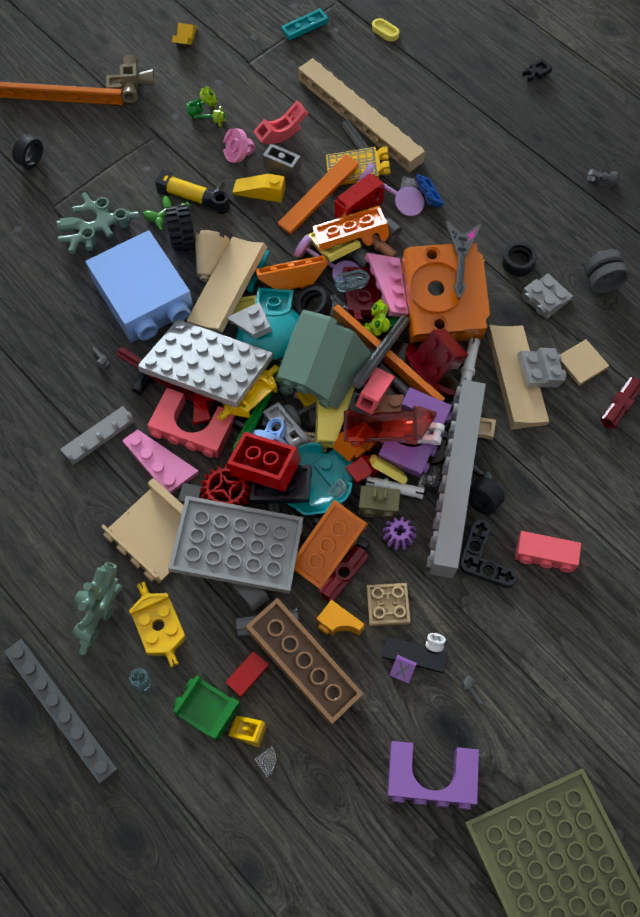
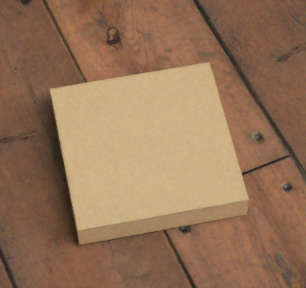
[560,339,609,386]

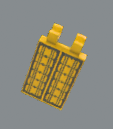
[326,146,391,185]

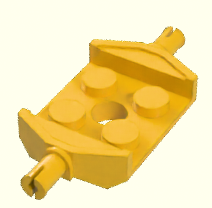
[217,365,279,422]
[129,582,186,667]

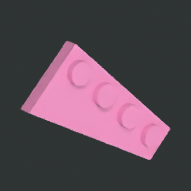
[365,253,408,317]
[122,429,199,494]

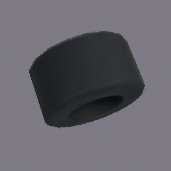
[468,477,505,515]

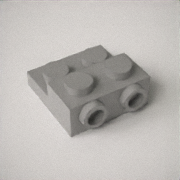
[522,274,573,319]
[517,348,566,388]

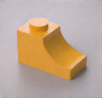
[316,600,364,636]

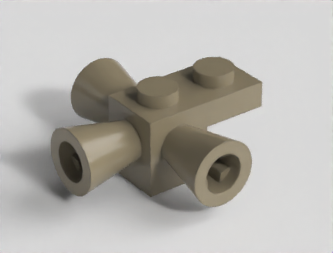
[106,55,155,103]

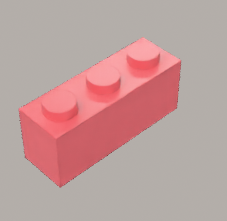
[515,531,581,573]

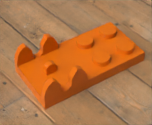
[313,206,389,250]
[294,500,368,589]

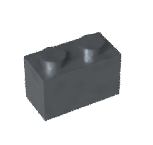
[263,144,301,181]

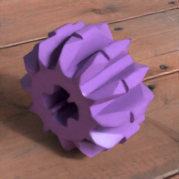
[383,517,416,550]

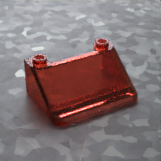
[344,406,436,447]

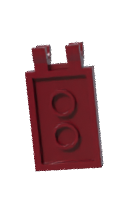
[342,267,382,323]

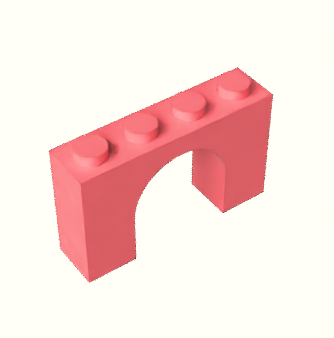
[355,367,395,415]
[147,388,236,459]

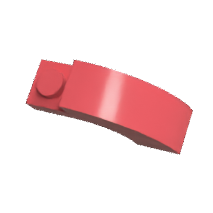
[253,101,309,144]

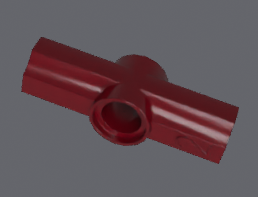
[600,377,640,429]
[319,546,369,602]

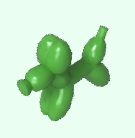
[143,196,190,231]

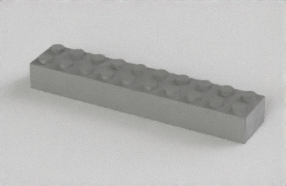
[426,380,486,578]

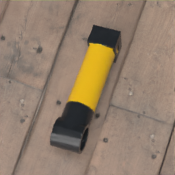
[155,170,230,214]

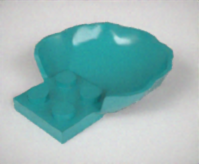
[236,288,300,359]
[287,442,357,515]

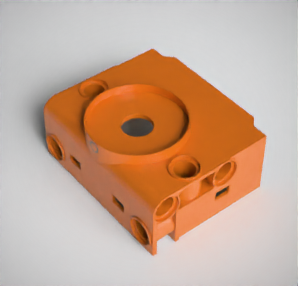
[401,243,490,344]

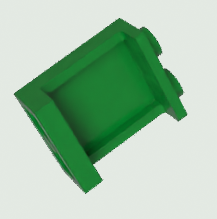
[173,675,241,742]

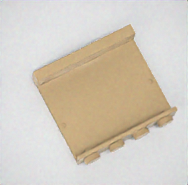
[101,478,184,584]

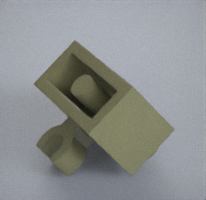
[358,485,400,520]

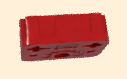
[334,173,385,219]

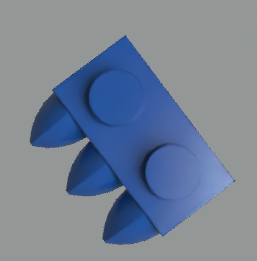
[416,174,444,208]

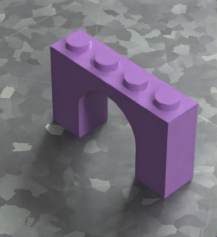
[378,387,452,478]
[387,741,479,810]

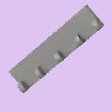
[61,406,135,465]

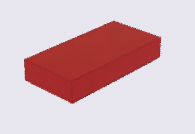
[225,651,269,697]

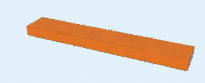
[278,154,359,235]

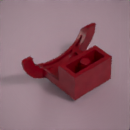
[406,329,468,397]

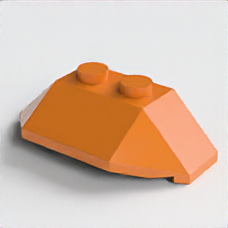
[255,255,328,290]

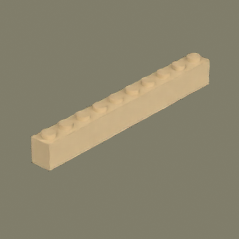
[298,58,425,173]

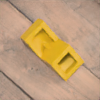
[172,23,197,45]

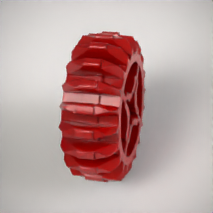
[200,464,252,506]

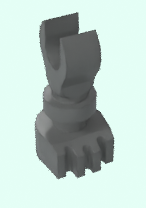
[587,169,618,188]

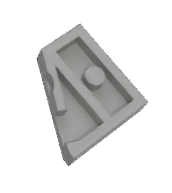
[228,302,272,339]

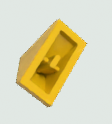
[228,715,267,748]

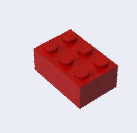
[227,432,301,492]

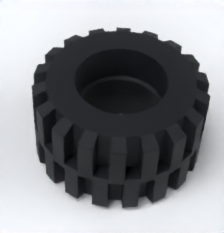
[165,204,195,251]

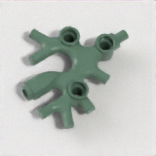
[57,192,139,254]
[73,562,123,655]

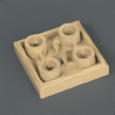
[366,583,411,626]

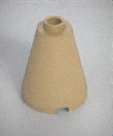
[195,230,230,282]

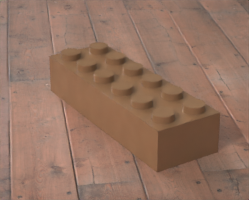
[244,598,363,724]

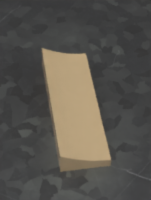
[187,237,267,333]
[487,325,549,430]

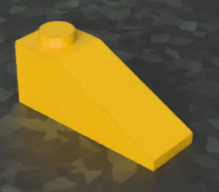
[232,174,285,203]

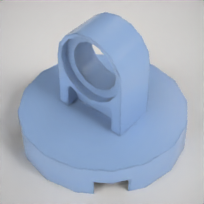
[253,418,288,444]

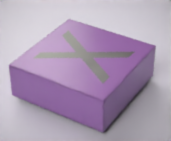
[390,655,417,684]

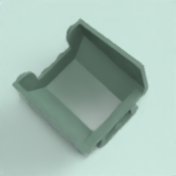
[275,310,371,410]

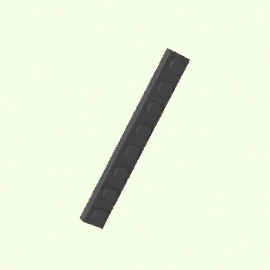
[4,639,118,784]

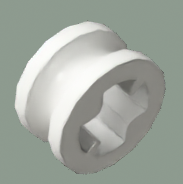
[425,633,446,652]

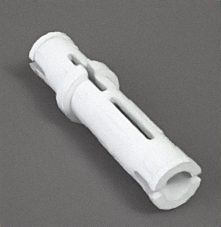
[459,338,480,386]
[366,476,425,500]

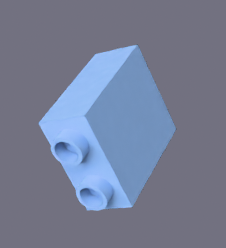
[85,230,194,343]

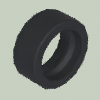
[12,134,43,169]
[502,241,537,276]
[296,286,332,316]

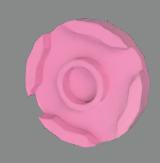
[223,128,256,163]

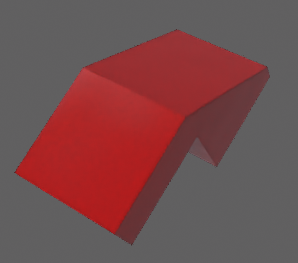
[345,453,382,485]

